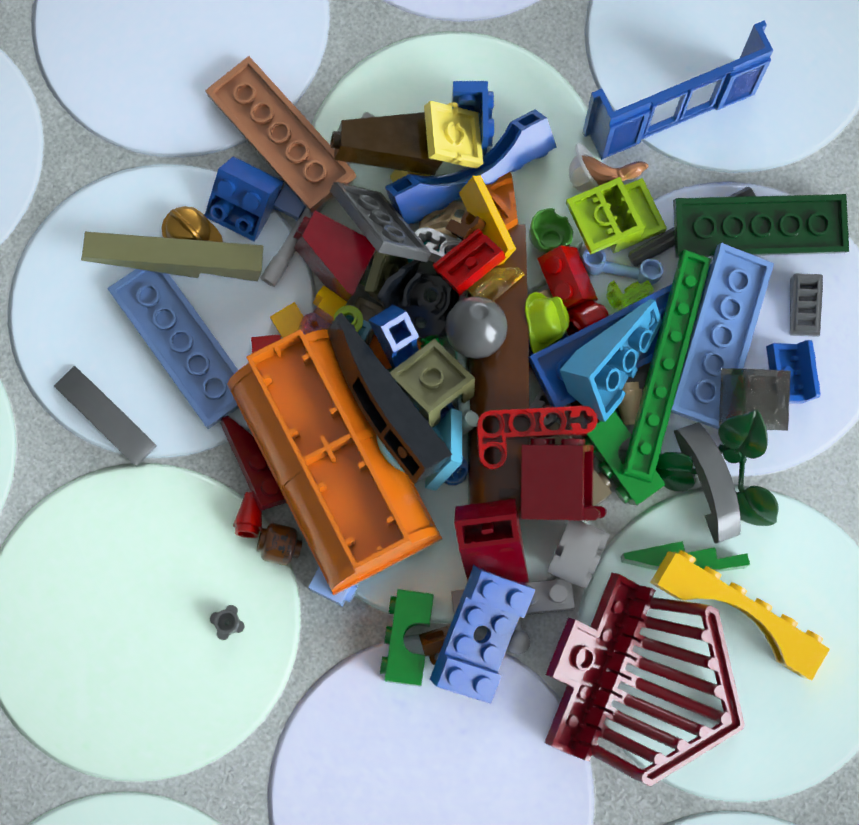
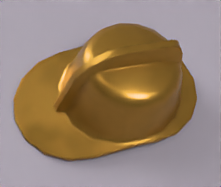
[161,206,223,242]

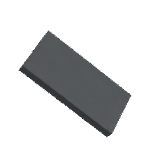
[330,182,431,262]

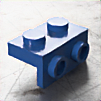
[766,340,821,404]

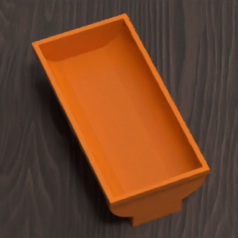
[227,329,442,595]

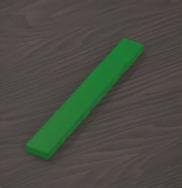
[621,249,711,483]

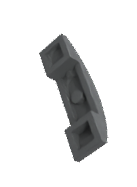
[54,365,157,467]
[674,422,741,544]

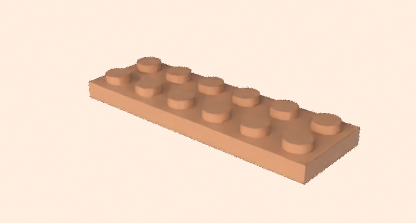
[205,56,357,213]

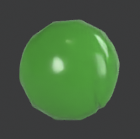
[529,208,573,254]

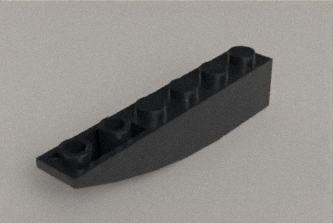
[327,313,452,484]

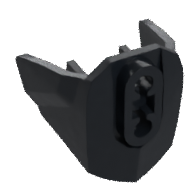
[377,260,467,339]

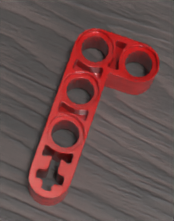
[477,406,598,470]

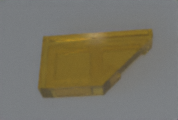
[467,267,525,301]

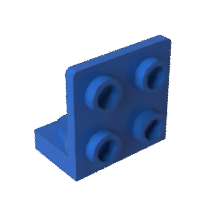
[451,81,494,156]

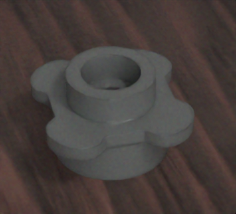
[210,605,245,640]

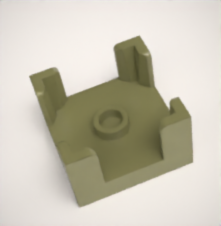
[390,339,475,428]

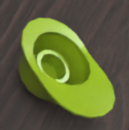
[525,292,569,354]

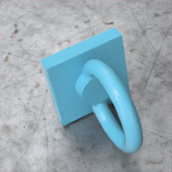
[377,408,462,491]

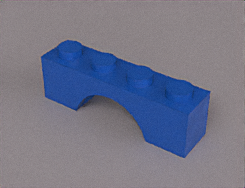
[368,305,455,420]

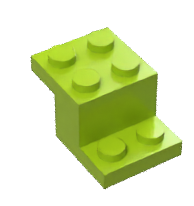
[566,177,667,255]

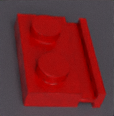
[432,228,506,295]

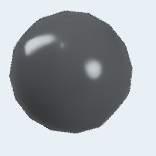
[445,296,508,359]

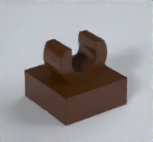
[445,211,486,241]
[419,626,449,665]

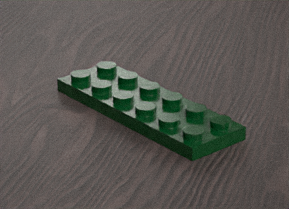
[673,194,849,258]

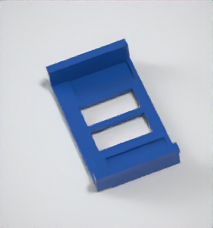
[582,20,774,159]

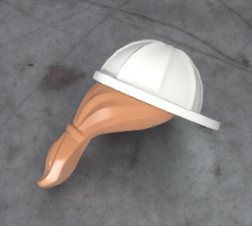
[569,143,648,193]

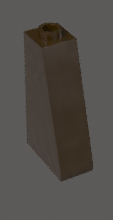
[330,112,443,176]

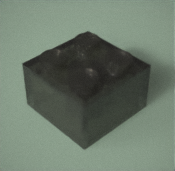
[719,368,791,431]

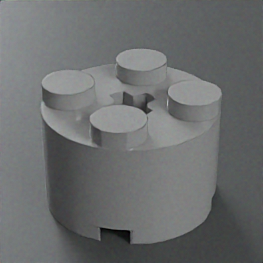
[547,520,610,589]

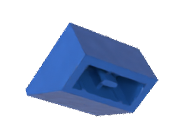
[204,156,284,242]

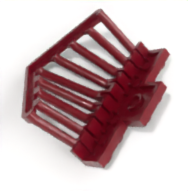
[544,572,745,786]

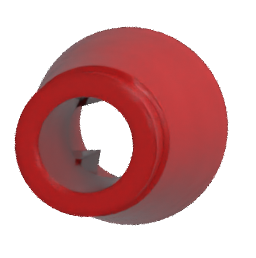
[233,492,262,538]

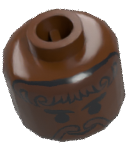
[256,523,303,565]

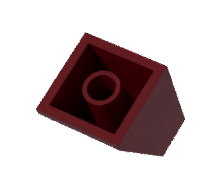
[293,210,375,301]

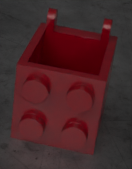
[521,438,607,521]

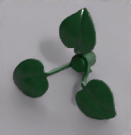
[656,409,779,526]

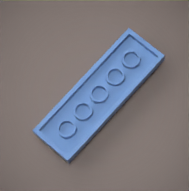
[671,243,774,429]
[107,269,239,429]

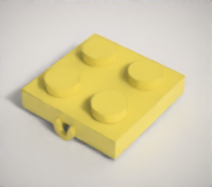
[424,101,483,169]

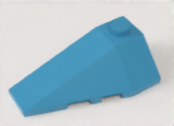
[560,299,662,422]

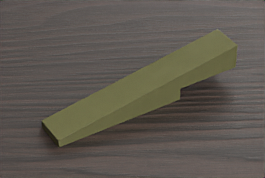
[81,231,264,282]

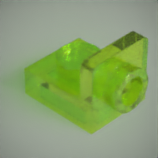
[606,280,654,310]

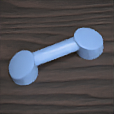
[582,249,663,286]

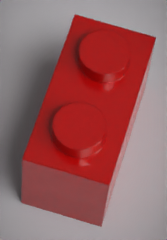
[537,245,598,311]

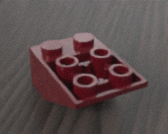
[454,498,529,583]

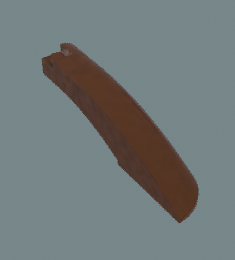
[467,224,530,519]

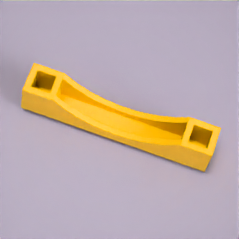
[650,550,830,681]

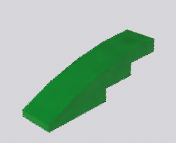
[620,541,750,572]

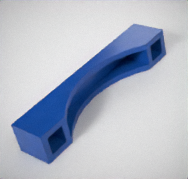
[385,109,557,225]

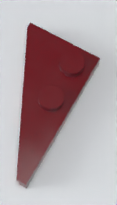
[220,416,287,511]

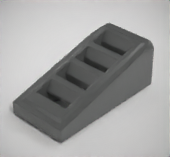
[790,273,823,337]

